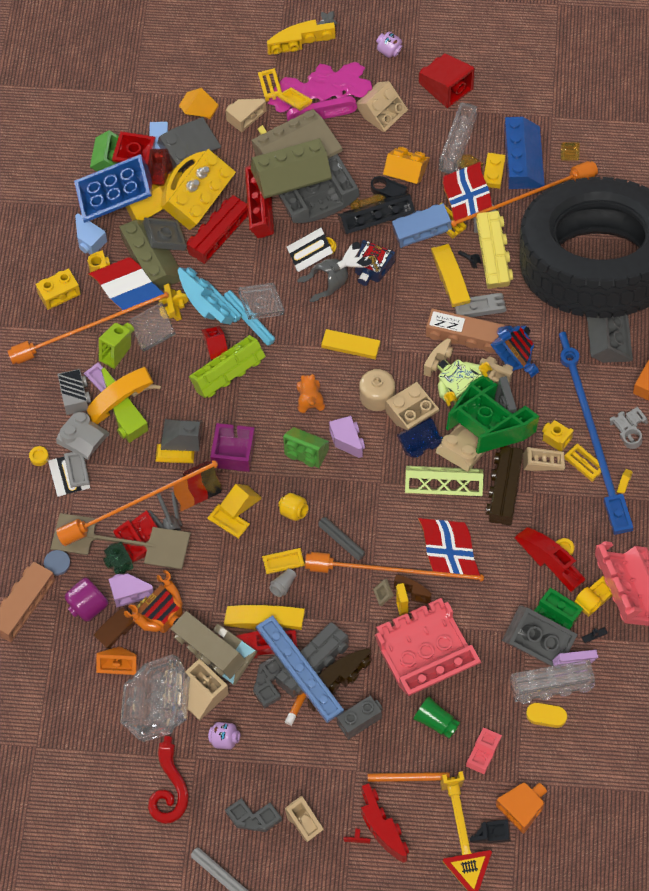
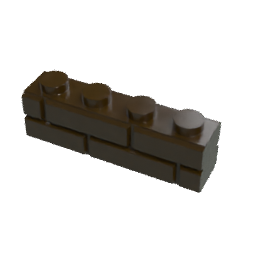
[486,446,523,526]

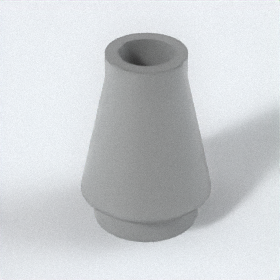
[269,568,297,597]

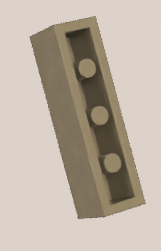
[170,611,246,679]

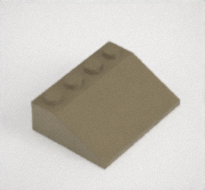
[251,109,343,158]

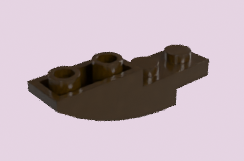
[307,648,372,711]

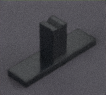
[582,627,608,643]

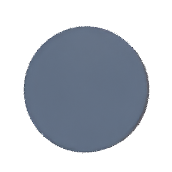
[44,550,70,575]

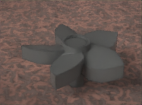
[318,11,338,25]

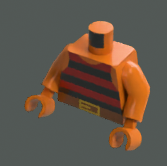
[124,570,183,633]

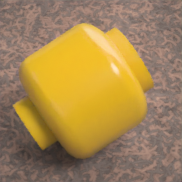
[279,493,308,521]

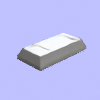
[64,452,90,488]

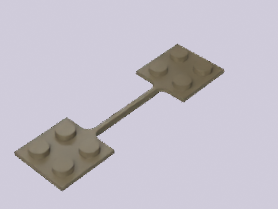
[50,513,191,570]

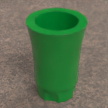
[413,696,460,739]

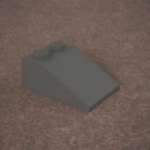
[157,117,221,172]
[502,605,578,670]

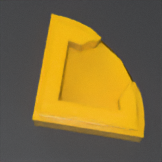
[617,469,633,494]

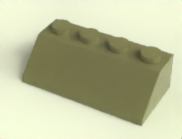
[251,138,332,199]
[119,219,180,290]

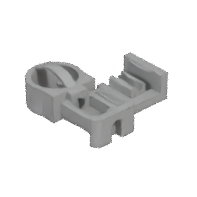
[610,407,648,449]

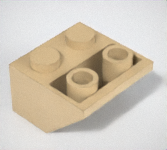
[357,81,408,132]
[386,382,439,430]
[172,658,229,721]

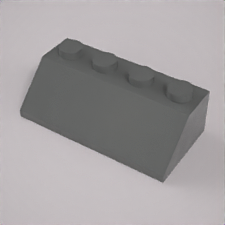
[587,313,633,363]

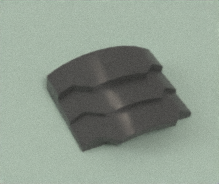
[279,154,360,223]

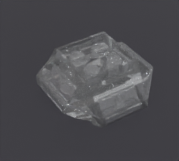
[120,654,190,742]

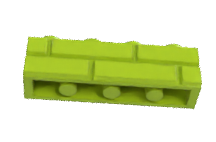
[189,335,266,398]

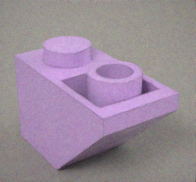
[329,416,365,458]

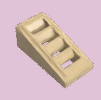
[523,447,565,471]

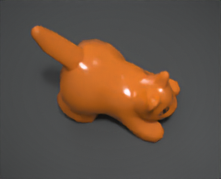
[297,374,325,413]

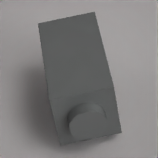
[337,696,383,740]

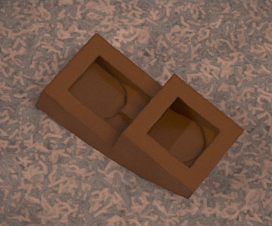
[394,574,432,604]
[94,607,135,649]

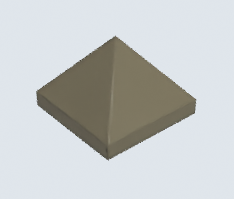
[373,579,394,606]

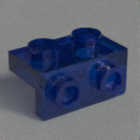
[397,418,443,458]

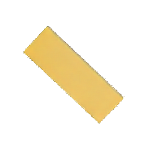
[321,329,380,360]

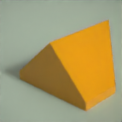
[179,88,219,120]

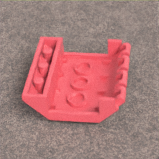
[595,541,649,626]
[375,598,481,696]

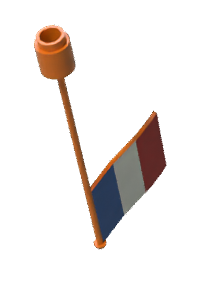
[7,257,169,364]

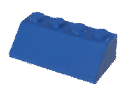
[504,117,545,189]

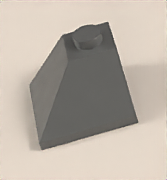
[161,419,203,451]

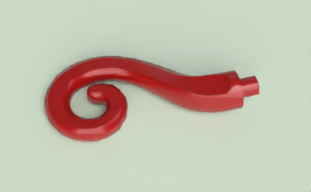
[148,736,189,824]

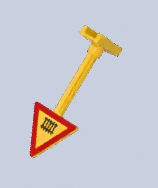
[440,771,492,891]

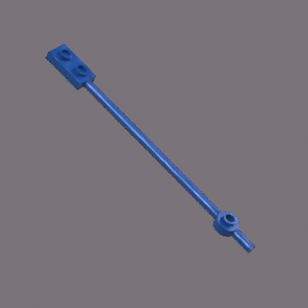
[559,332,633,535]

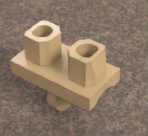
[479,356,513,385]

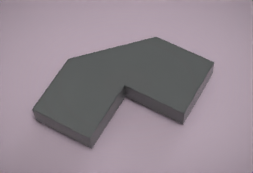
[253,655,284,709]
[225,798,282,832]

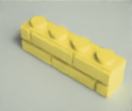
[476,211,513,289]

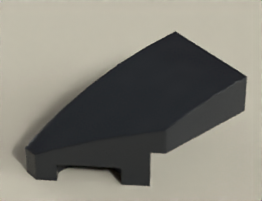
[470,819,511,843]

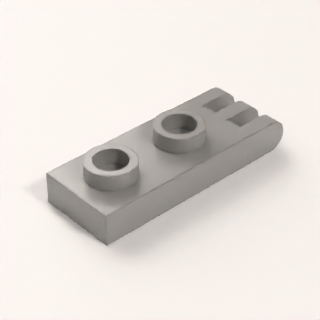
[454,293,506,317]

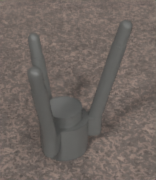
[148,492,183,531]

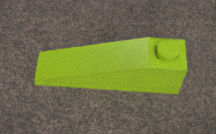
[101,367,148,443]

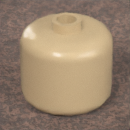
[359,369,395,411]

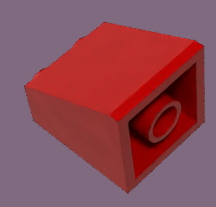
[419,53,475,109]

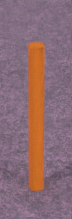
[368,772,450,782]

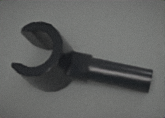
[458,250,482,268]

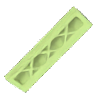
[405,466,484,496]

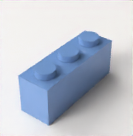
[392,203,452,248]

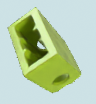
[99,323,134,369]

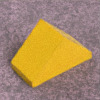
[220,484,261,519]

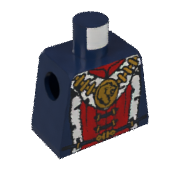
[355,240,395,286]

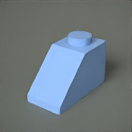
[75,213,107,255]

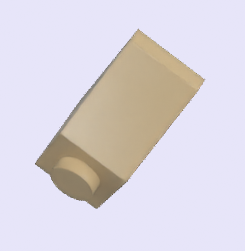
[226,99,266,132]

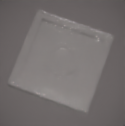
[238,283,285,320]
[129,302,176,352]

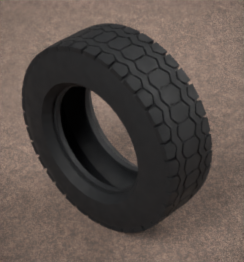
[520,177,649,318]

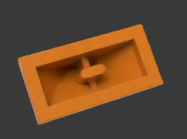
[96,646,137,675]

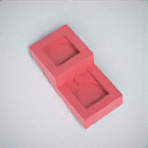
[466,727,502,775]

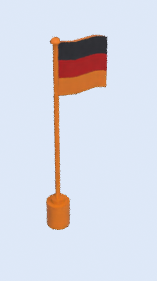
[56,461,222,546]

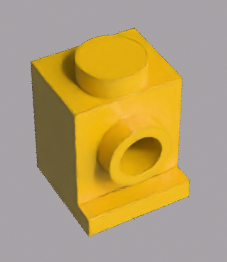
[542,420,574,451]

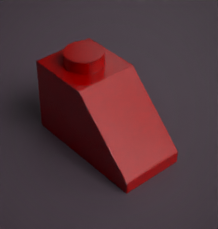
[202,325,228,360]

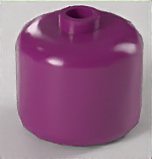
[64,577,109,622]

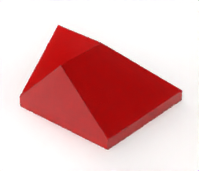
[112,131,156,166]

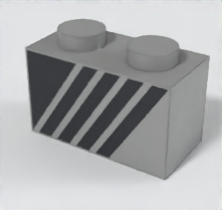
[58,369,91,415]

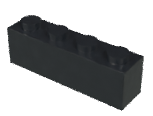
[337,192,415,234]

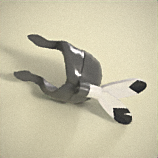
[297,242,372,302]

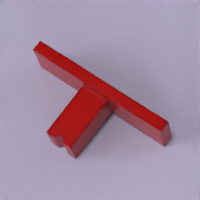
[343,828,371,844]

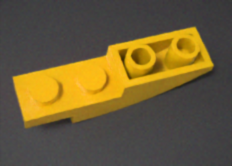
[267,19,335,55]

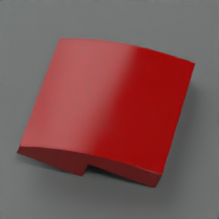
[113,510,159,562]

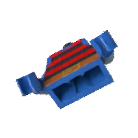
[491,325,539,378]

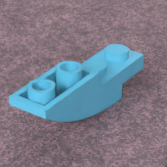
[178,267,235,325]

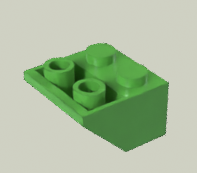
[283,427,329,468]

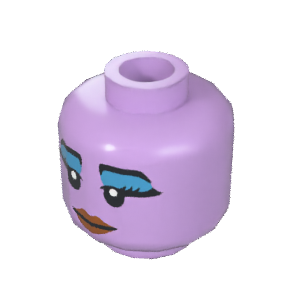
[376,32,403,58]
[208,722,240,750]

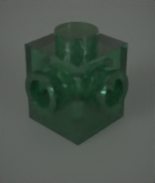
[103,542,133,575]

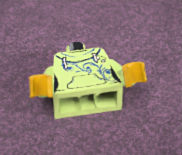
[437,360,493,406]

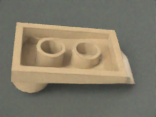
[436,424,485,472]

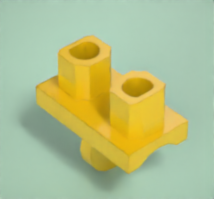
[158,283,189,321]

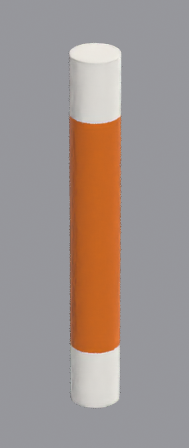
[285,693,306,726]

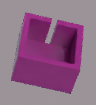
[210,423,255,472]

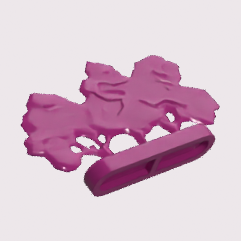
[268,62,372,121]

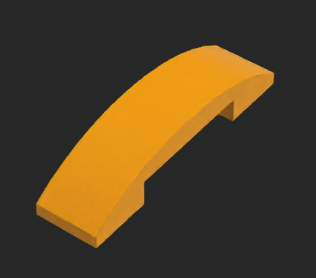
[87,367,154,424]

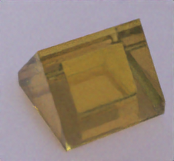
[560,142,580,160]
[460,154,484,168]

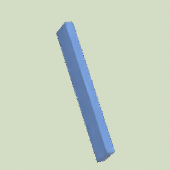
[256,615,344,723]

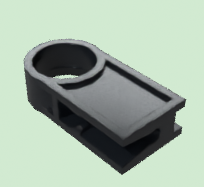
[371,176,408,199]

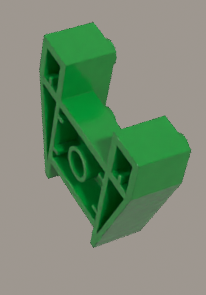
[446,375,539,454]

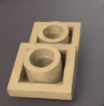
[424,338,453,377]

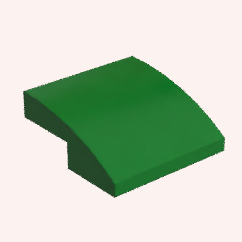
[534,587,583,630]

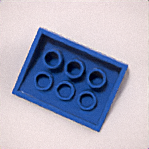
[74,154,152,223]

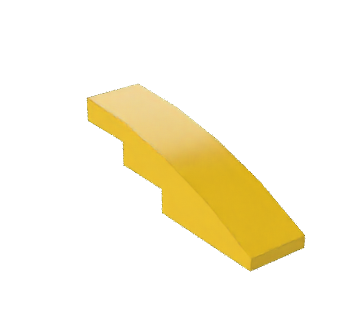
[431,244,470,307]
[224,605,305,630]

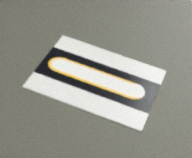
[287,228,333,272]
[48,457,90,497]

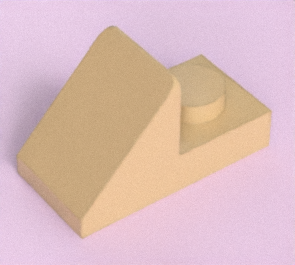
[285,796,324,842]

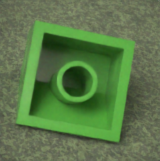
[90,130,120,171]

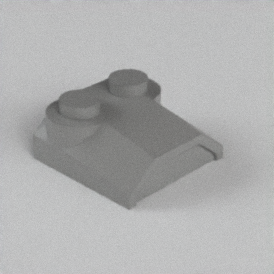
[56,412,110,460]

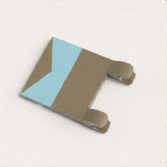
[195,624,257,685]

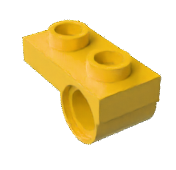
[88,250,110,272]
[575,576,613,617]

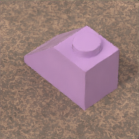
[109,573,153,608]

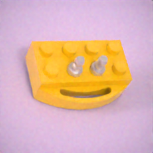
[161,149,236,230]

